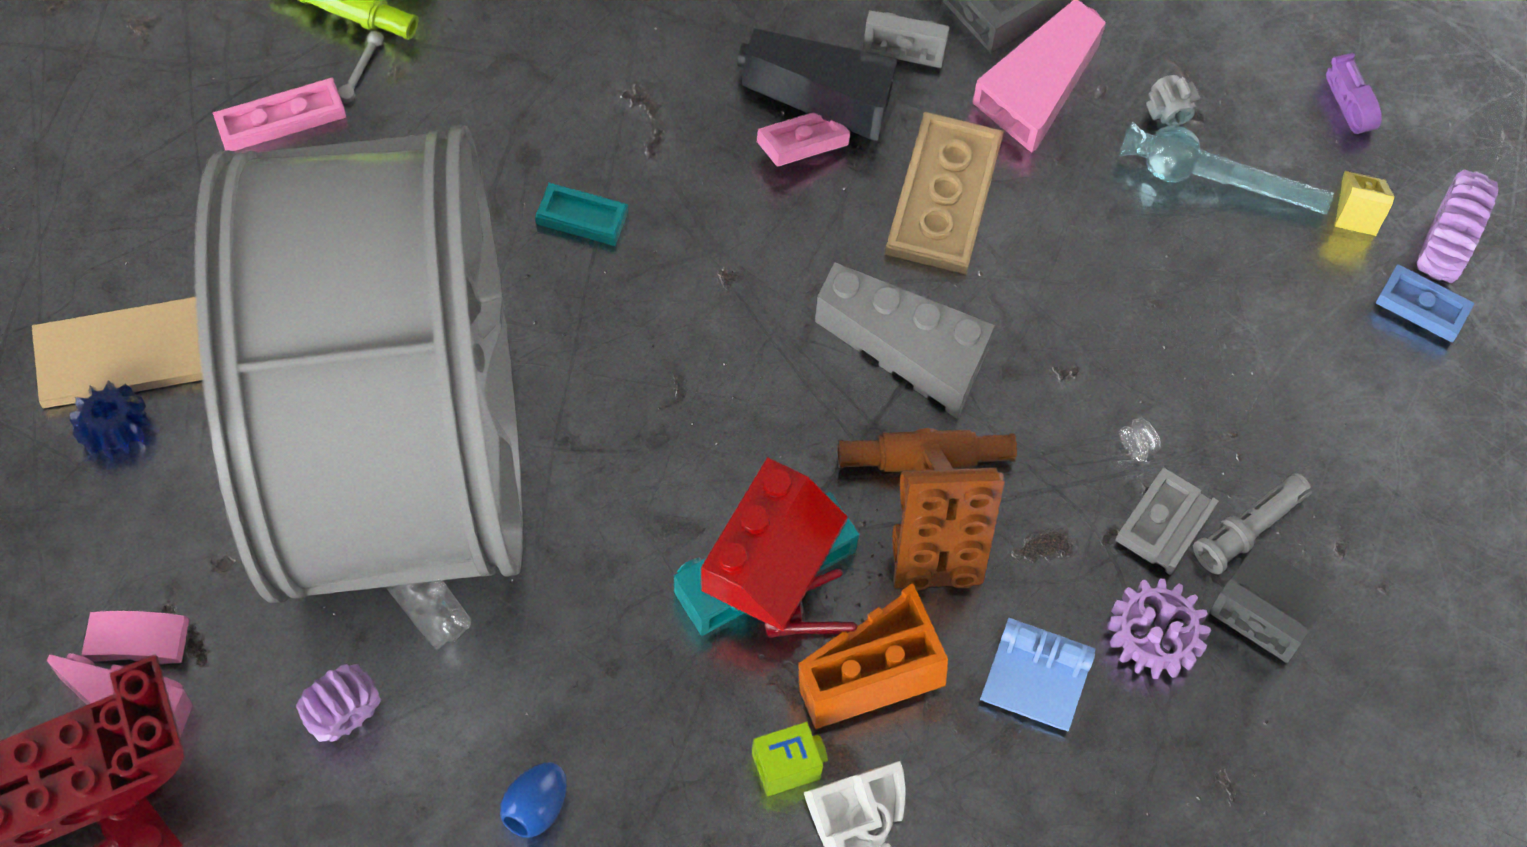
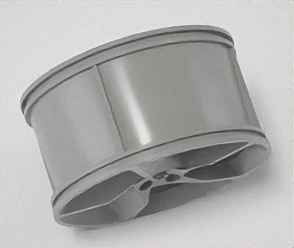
[195,125,523,603]

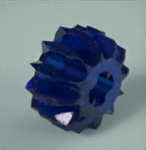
[69,380,150,459]

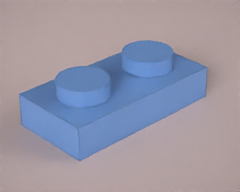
[1376,264,1475,343]

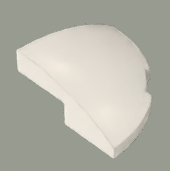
[804,761,906,847]

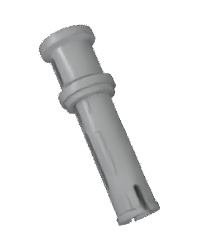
[1193,472,1312,575]

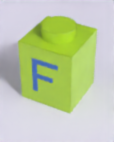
[752,722,828,797]

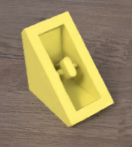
[1335,171,1395,236]

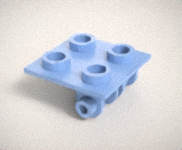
[980,618,1096,732]

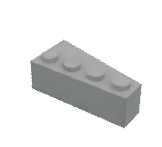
[815,262,995,419]

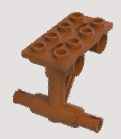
[837,428,1017,590]

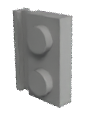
[1115,467,1219,575]

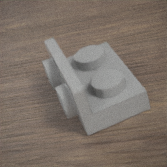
[863,10,949,68]

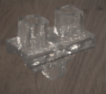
[387,580,471,650]

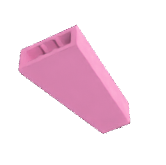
[972,0,1106,153]

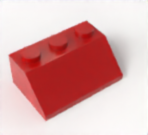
[701,457,848,631]

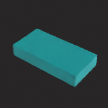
[535,183,629,246]

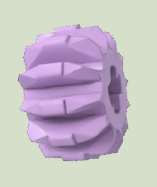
[296,664,381,742]

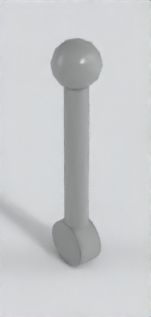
[338,31,384,103]

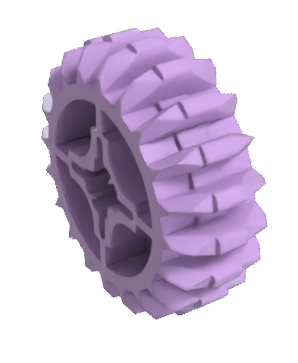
[1417,170,1499,283]

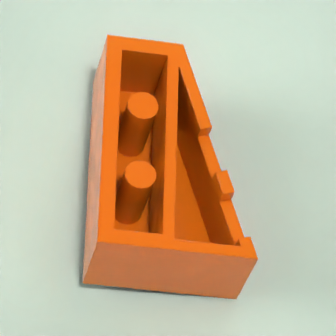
[799,583,948,729]

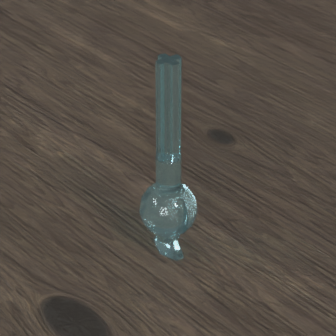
[1119,122,1334,214]

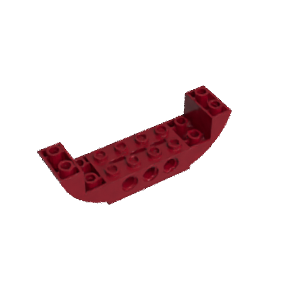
[0,655,184,847]

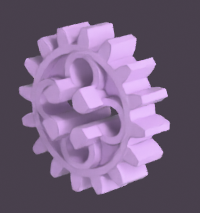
[1107,578,1210,679]

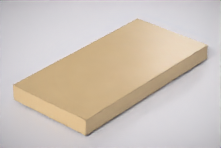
[885,112,1004,275]
[32,297,203,408]

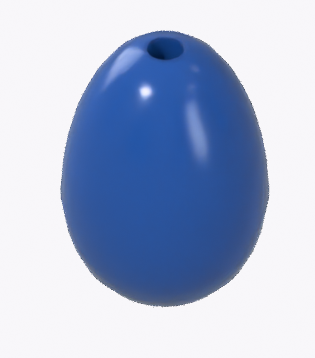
[500,762,567,838]

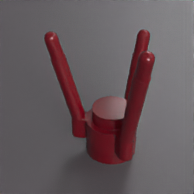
[765,568,859,638]

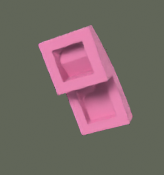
[81,611,190,664]

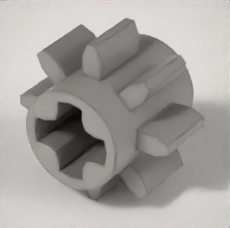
[1146,75,1200,127]

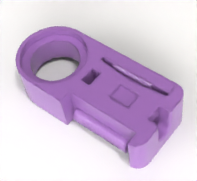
[1326,53,1381,134]

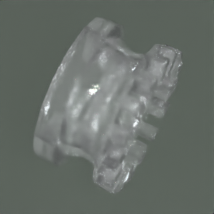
[1118,417,1161,462]

